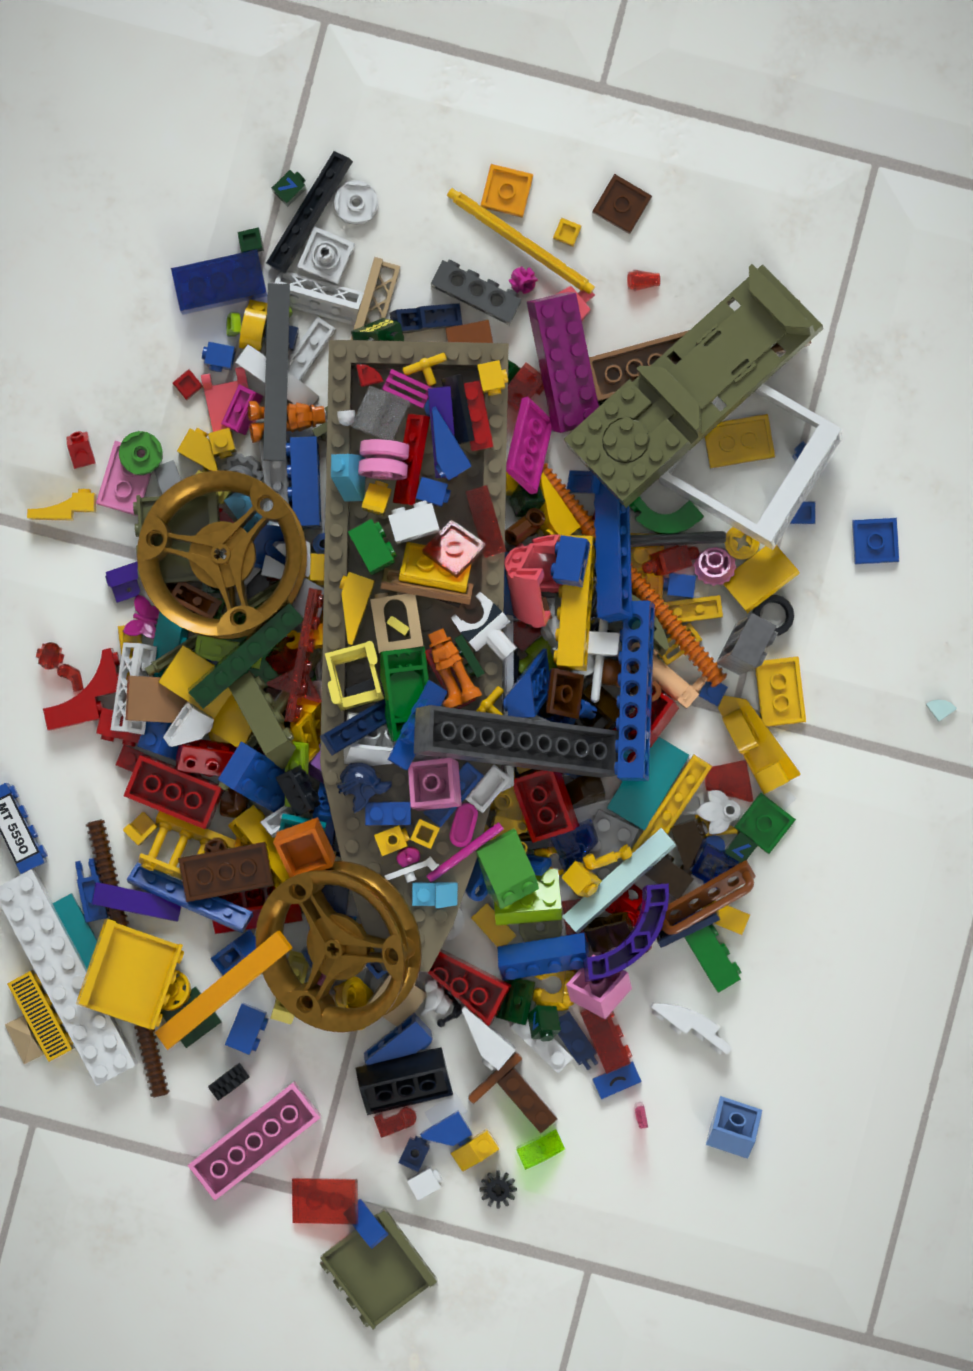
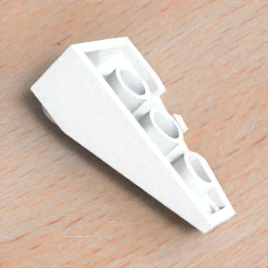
[344,712,439,766]

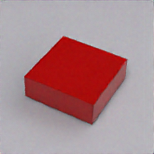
[173,369,203,400]

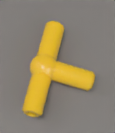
[403,353,447,387]
[476,686,504,715]

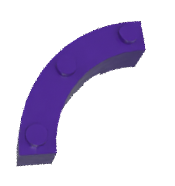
[583,884,669,982]

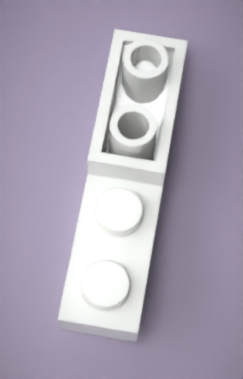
[651,1003,732,1054]

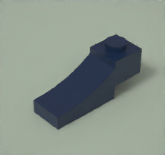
[389,303,463,334]

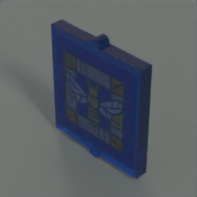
[691,843,739,889]

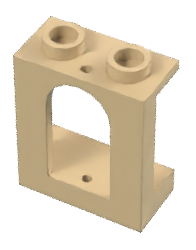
[370,592,424,654]

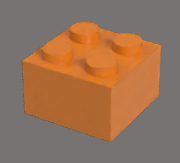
[273,817,336,878]

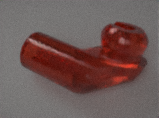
[57,664,84,692]

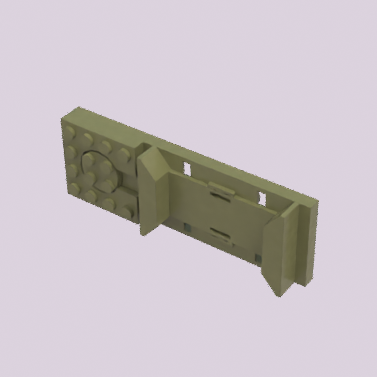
[564,264,824,508]

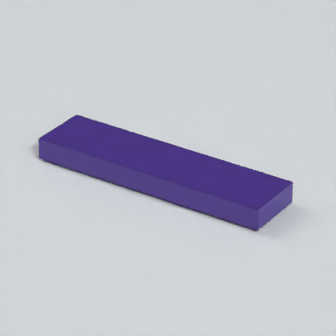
[428,386,458,479]
[91,882,181,922]

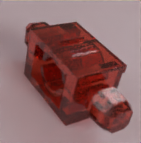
[642,545,700,576]

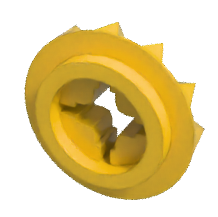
[724,527,760,560]

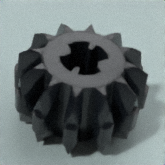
[479,1170,517,1209]

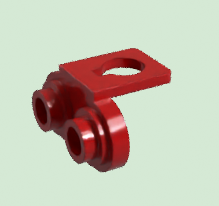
[605,884,643,927]

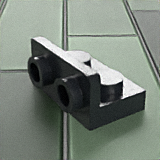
[275,765,321,816]

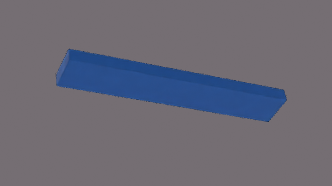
[127,862,253,933]

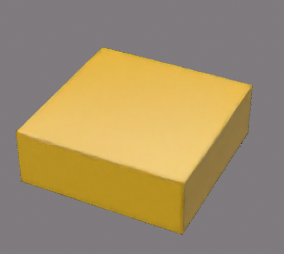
[553,217,582,247]

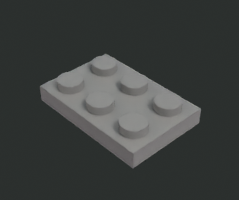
[573,809,639,881]

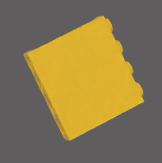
[76,919,184,1030]

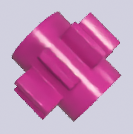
[509,266,538,294]

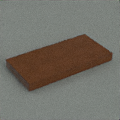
[178,841,274,902]

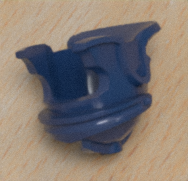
[336,763,392,813]

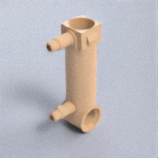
[631,643,707,709]

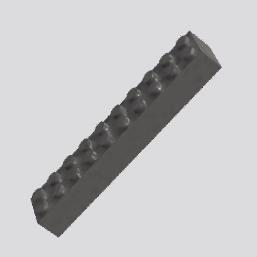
[717,613,778,675]
[414,705,619,778]

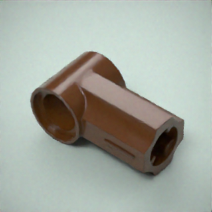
[505,508,546,547]

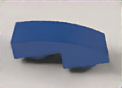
[344,1199,389,1249]

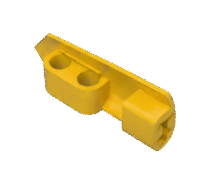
[718,695,801,794]

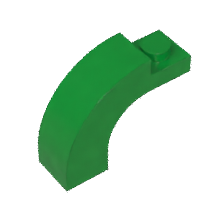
[629,497,704,534]

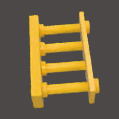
[139,811,236,880]

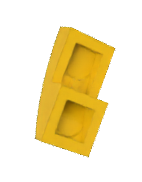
[702,900,750,935]

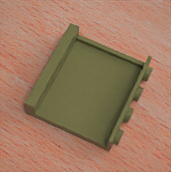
[133,492,223,584]
[320,1208,438,1330]

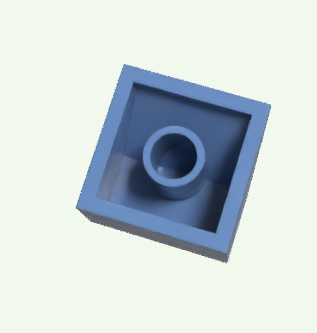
[706,1096,762,1159]

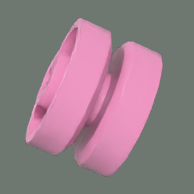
[358,439,409,480]

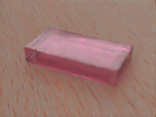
[634,1102,648,1129]

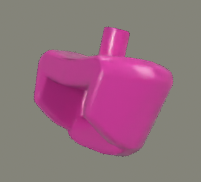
[396,846,420,867]

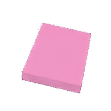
[96,441,152,516]

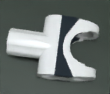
[451,592,517,661]

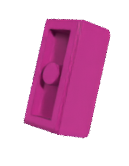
[221,384,263,435]

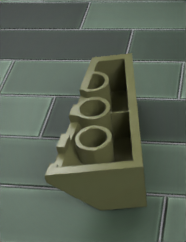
[229,671,296,769]

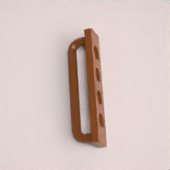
[660,860,756,935]

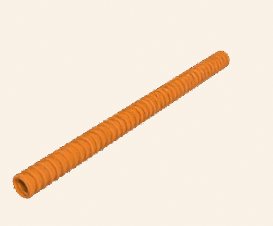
[542,463,727,688]

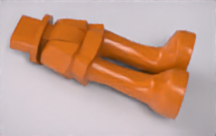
[248,401,326,443]
[428,628,482,708]

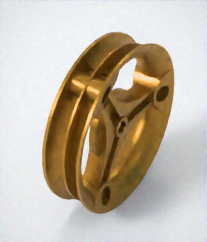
[137,470,307,639]
[256,861,422,1032]

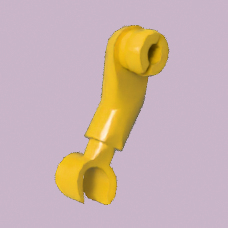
[583,844,632,870]

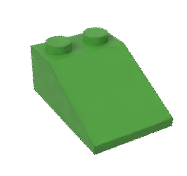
[475,828,539,909]

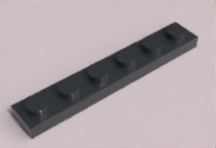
[266,151,353,274]

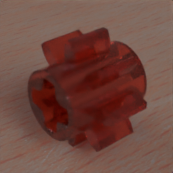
[36,642,64,670]

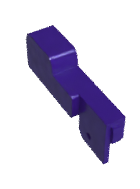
[105,561,140,603]

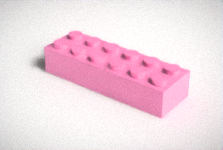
[188,1081,321,1200]

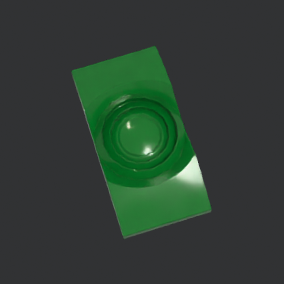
[380,646,429,742]

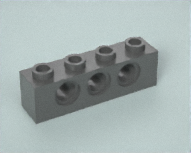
[431,259,521,326]

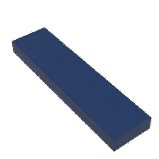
[320,698,387,756]

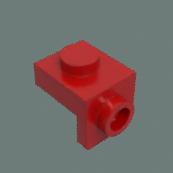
[66,431,96,469]

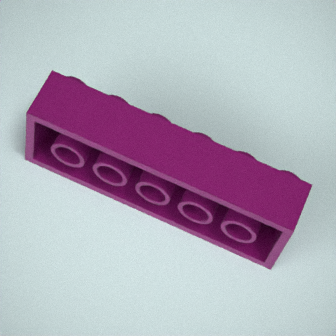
[526,292,599,433]

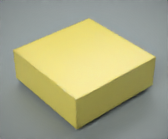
[386,616,410,636]

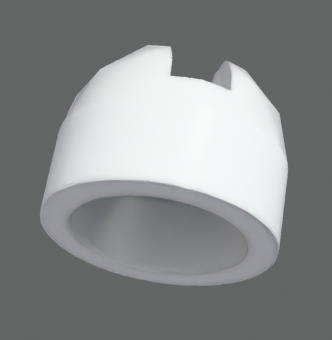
[337,410,356,426]

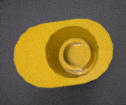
[333,976,374,1008]

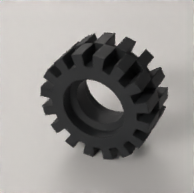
[208,1063,250,1101]

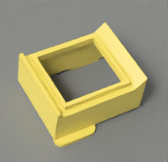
[325,641,384,711]

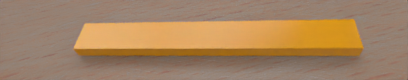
[154,930,293,1050]

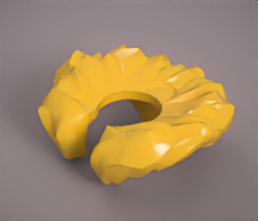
[532,969,577,1011]

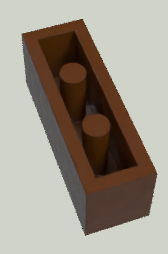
[497,1067,558,1133]

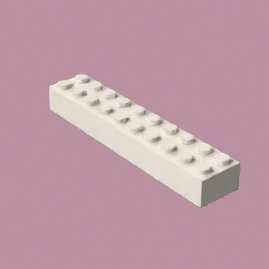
[0,869,138,1086]

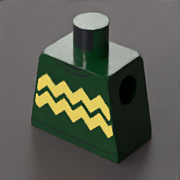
[351,318,404,341]

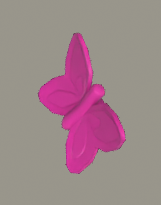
[123,595,159,639]

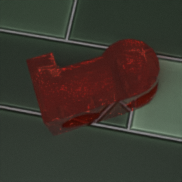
[373,1106,417,1138]

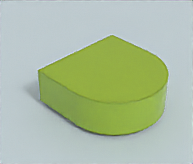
[226,312,241,337]

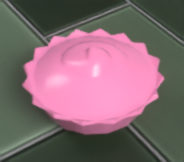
[693,547,737,586]

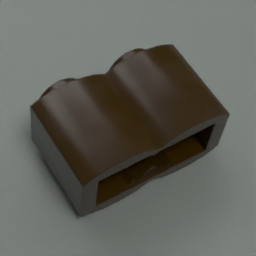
[584,912,634,953]

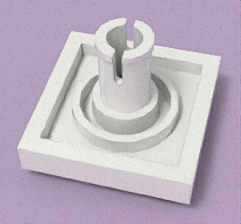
[297,226,355,285]

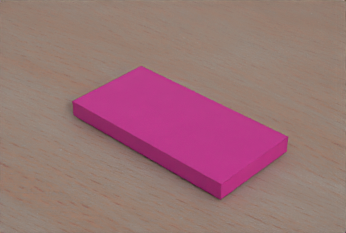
[506,397,552,494]

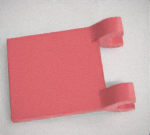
[201,367,256,432]

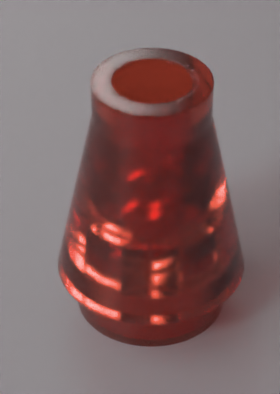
[627,269,660,291]

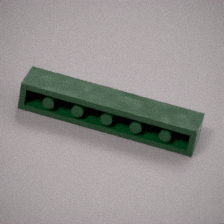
[188,600,304,709]

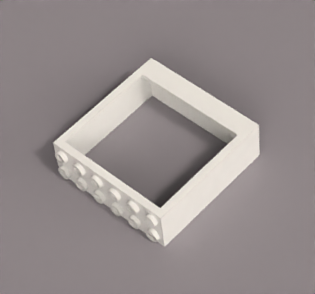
[659,384,843,550]

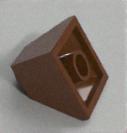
[546,668,584,719]

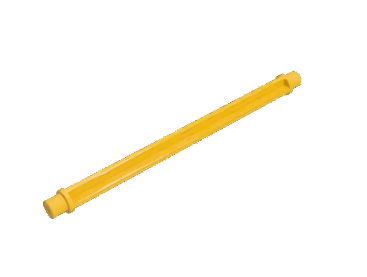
[447,188,595,295]

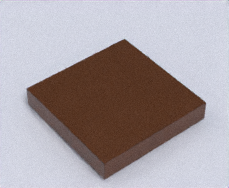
[592,174,652,234]

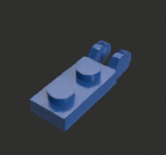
[75,858,108,923]

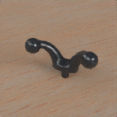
[437,989,463,1027]

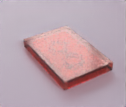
[292,1178,358,1224]

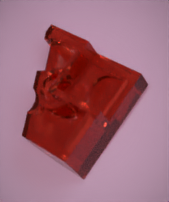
[704,760,754,802]

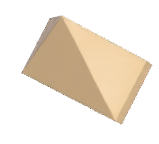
[5,1015,44,1064]

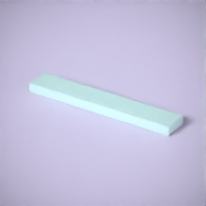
[562,828,677,934]

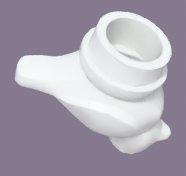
[419,979,453,1016]

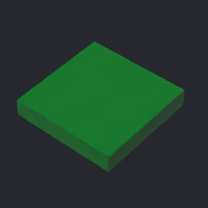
[734,792,796,854]

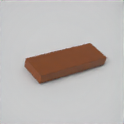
[468,1052,523,1104]

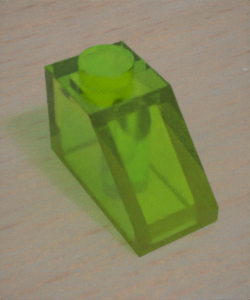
[516,1129,565,1170]

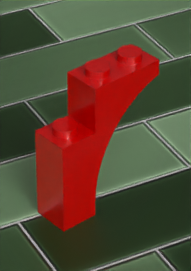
[43,648,120,731]

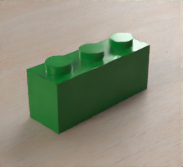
[684,924,742,993]

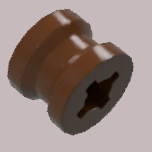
[204,837,228,853]

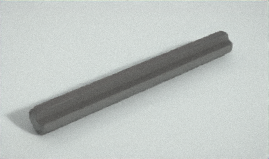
[630,531,726,547]

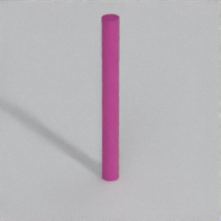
[426,822,504,883]

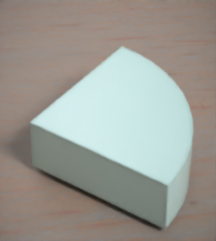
[926,700,957,722]

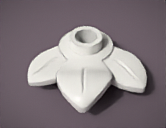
[696,790,741,834]

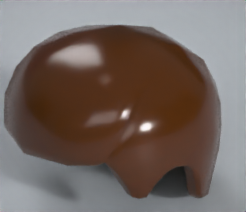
[219,787,249,818]

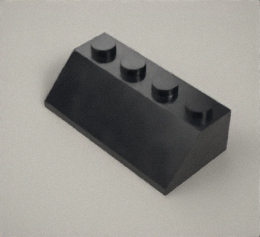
[355,1047,453,1115]

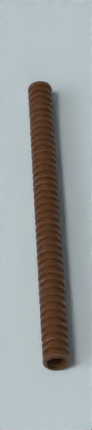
[86,819,170,1098]

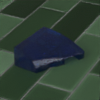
[550,818,599,872]

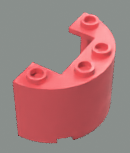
[504,534,563,628]

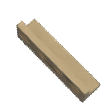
[351,257,400,340]

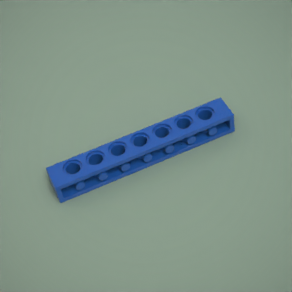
[614,601,655,781]

